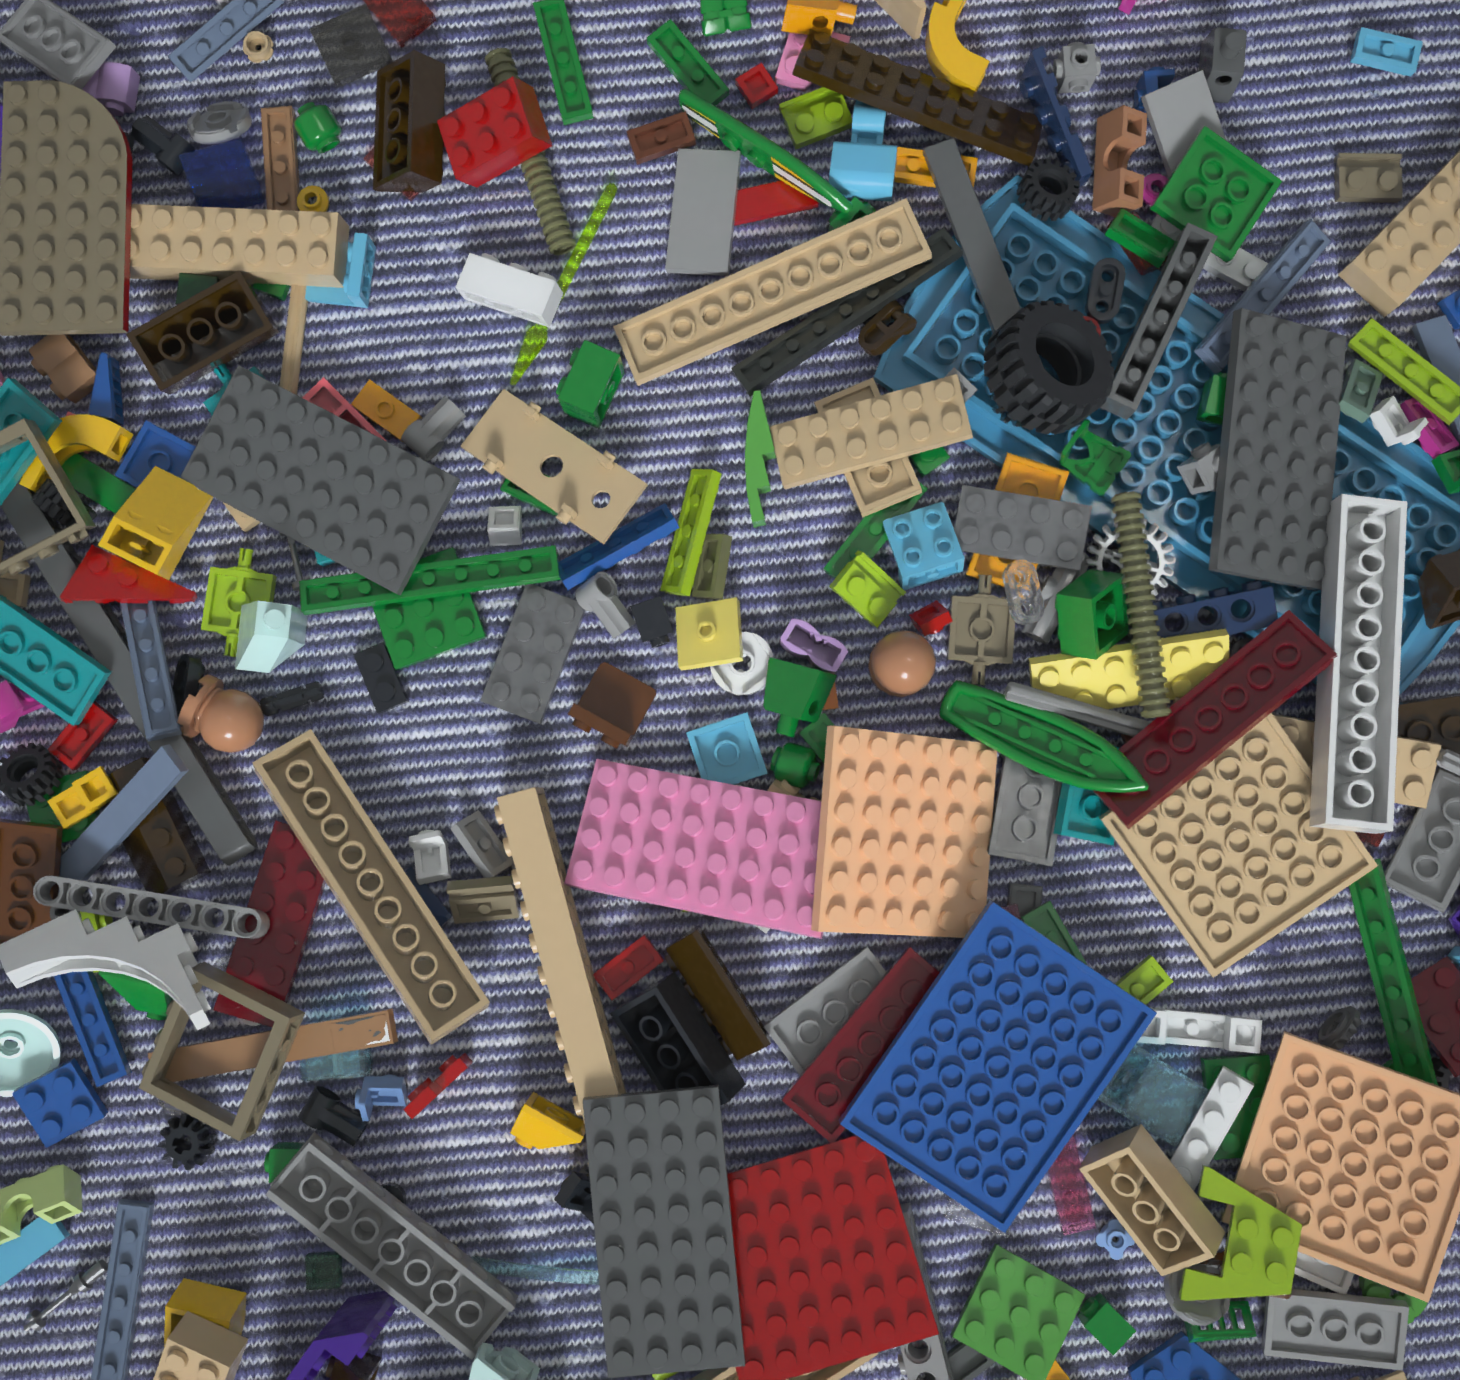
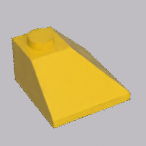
[510,1092,586,1149]

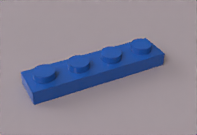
[559,503,680,590]
[54,971,132,1087]

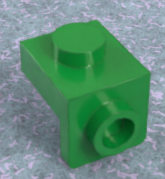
[828,197,876,232]
[1431,450,1460,494]

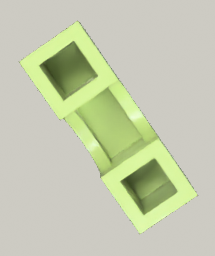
[0,1164,83,1245]

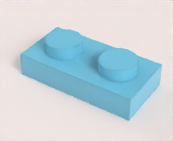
[1350,27,1423,77]

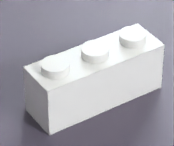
[455,253,563,328]

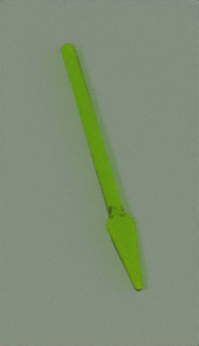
[510,183,617,386]

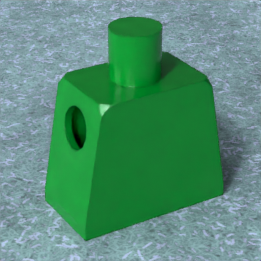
[763,657,837,737]

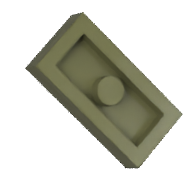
[692,534,732,600]

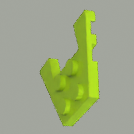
[1179,1165,1302,1301]

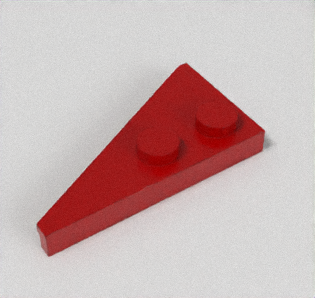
[60,545,197,603]

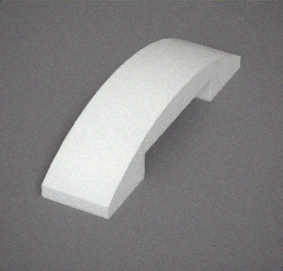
[1137,1008,1263,1054]

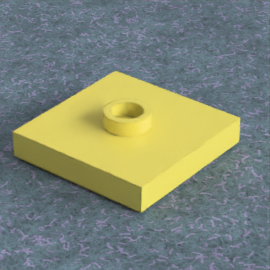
[675,597,743,671]

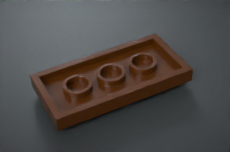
[0,819,63,944]

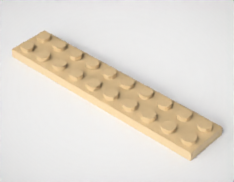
[613,198,932,386]

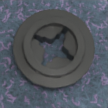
[1318,1006,1361,1050]

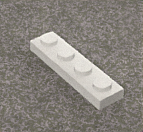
[1151,214,1268,292]
[1170,1066,1254,1191]

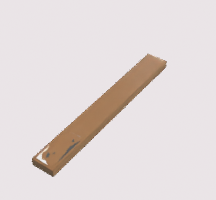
[148,1008,398,1082]

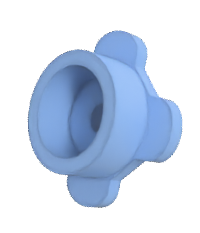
[1095,1219,1135,1260]

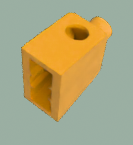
[781,0,857,36]

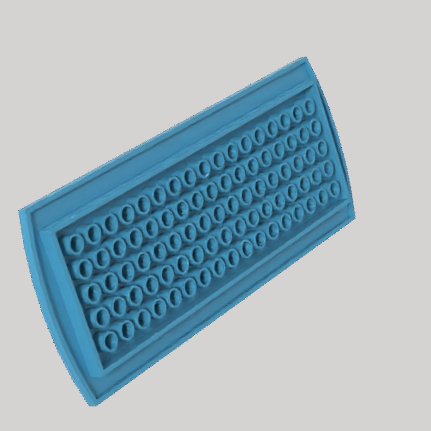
[874,175,1460,695]

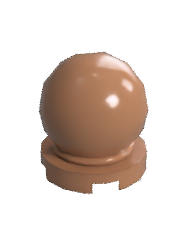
[868,630,936,698]
[177,675,265,753]

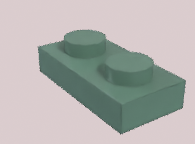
[1339,359,1383,423]

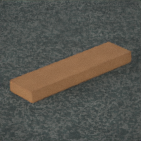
[261,106,300,211]

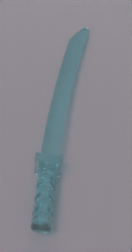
[471,1256,599,1285]

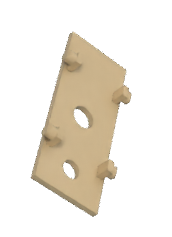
[461,389,648,545]

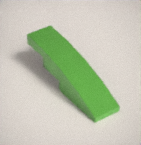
[745,390,776,528]

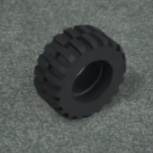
[984,301,1114,434]

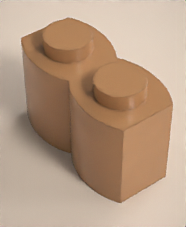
[29,334,97,404]

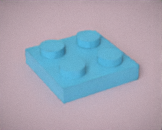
[686,712,768,785]

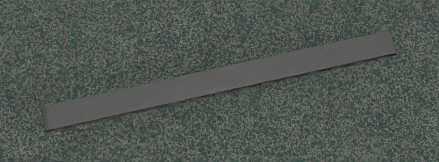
[0,477,258,866]

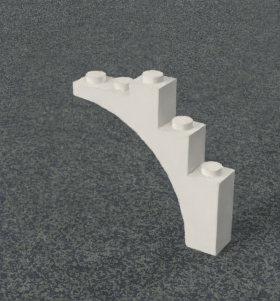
[0,909,211,1030]

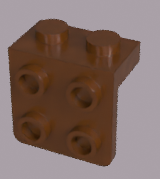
[568,662,656,749]

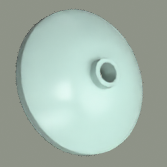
[0,1009,61,1096]

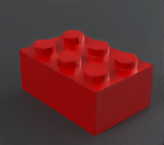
[437,76,552,188]

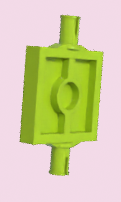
[201,548,277,657]

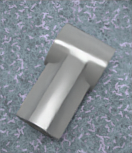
[401,396,466,462]
[575,572,636,639]

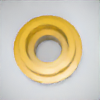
[297,185,329,212]

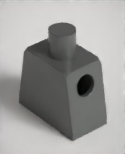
[1199,27,1247,103]

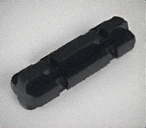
[260,681,324,716]

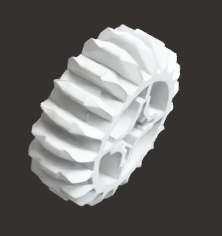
[1085,518,1176,599]

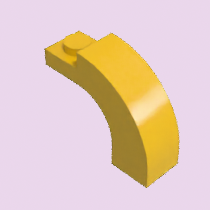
[925,0,990,92]
[19,414,134,492]

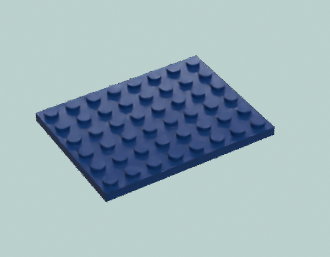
[839,900,1157,1233]

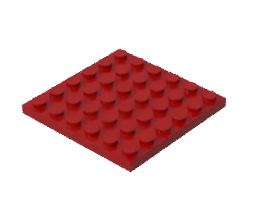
[727,1135,939,1380]

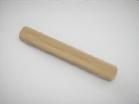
[279,284,308,395]

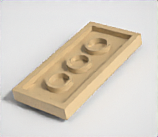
[814,378,922,518]

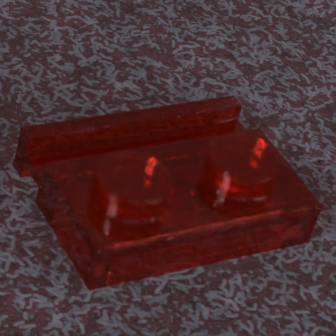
[362,0,436,48]

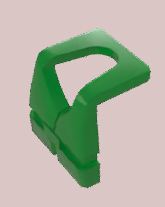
[700,0,752,36]
[1059,419,1131,496]

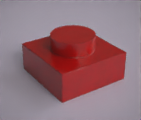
[735,62,778,109]
[909,600,953,637]

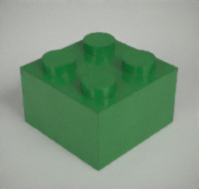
[556,340,625,429]
[1055,569,1128,660]

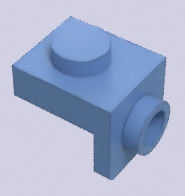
[355,1074,408,1121]

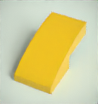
[47,766,119,829]

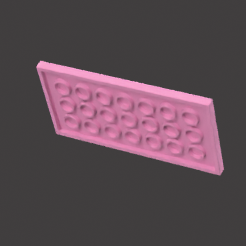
[564,759,823,939]

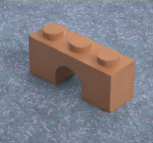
[1092,105,1147,217]

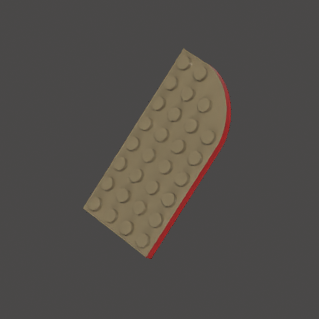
[0,80,133,336]

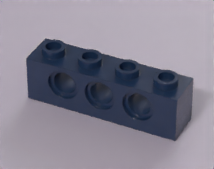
[1153,580,1278,638]

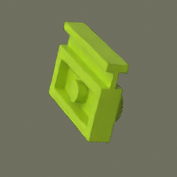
[779,87,852,150]
[829,550,906,628]

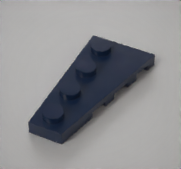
[1019,46,1093,187]

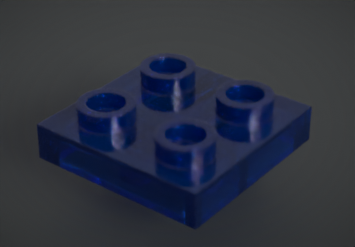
[179,138,265,208]

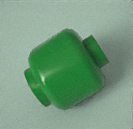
[294,102,342,154]
[770,742,821,789]

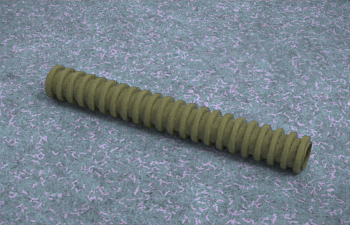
[484,48,576,255]
[1111,491,1172,718]

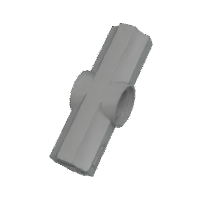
[1021,552,1090,644]

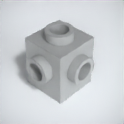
[1053,42,1101,94]
[1177,442,1221,495]

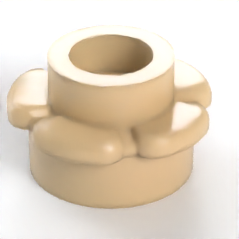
[243,31,274,63]

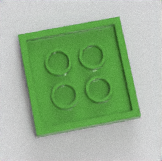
[950,1243,1085,1380]

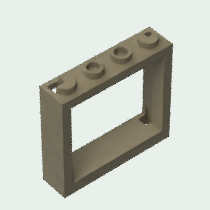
[0,419,96,576]
[139,962,305,1141]

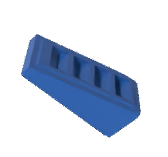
[88,352,124,425]

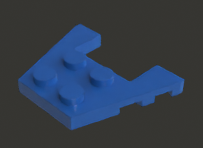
[1127,1331,1242,1380]

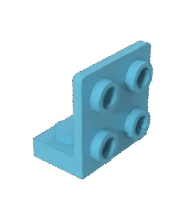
[305,233,376,308]
[883,502,965,590]

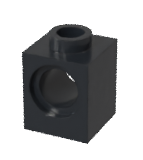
[630,596,675,648]

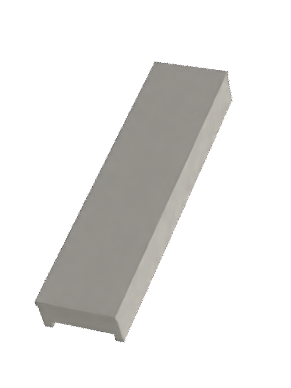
[265,1132,518,1360]

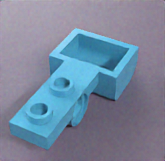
[829,100,898,202]

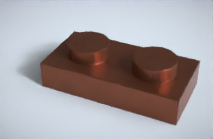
[626,111,696,165]

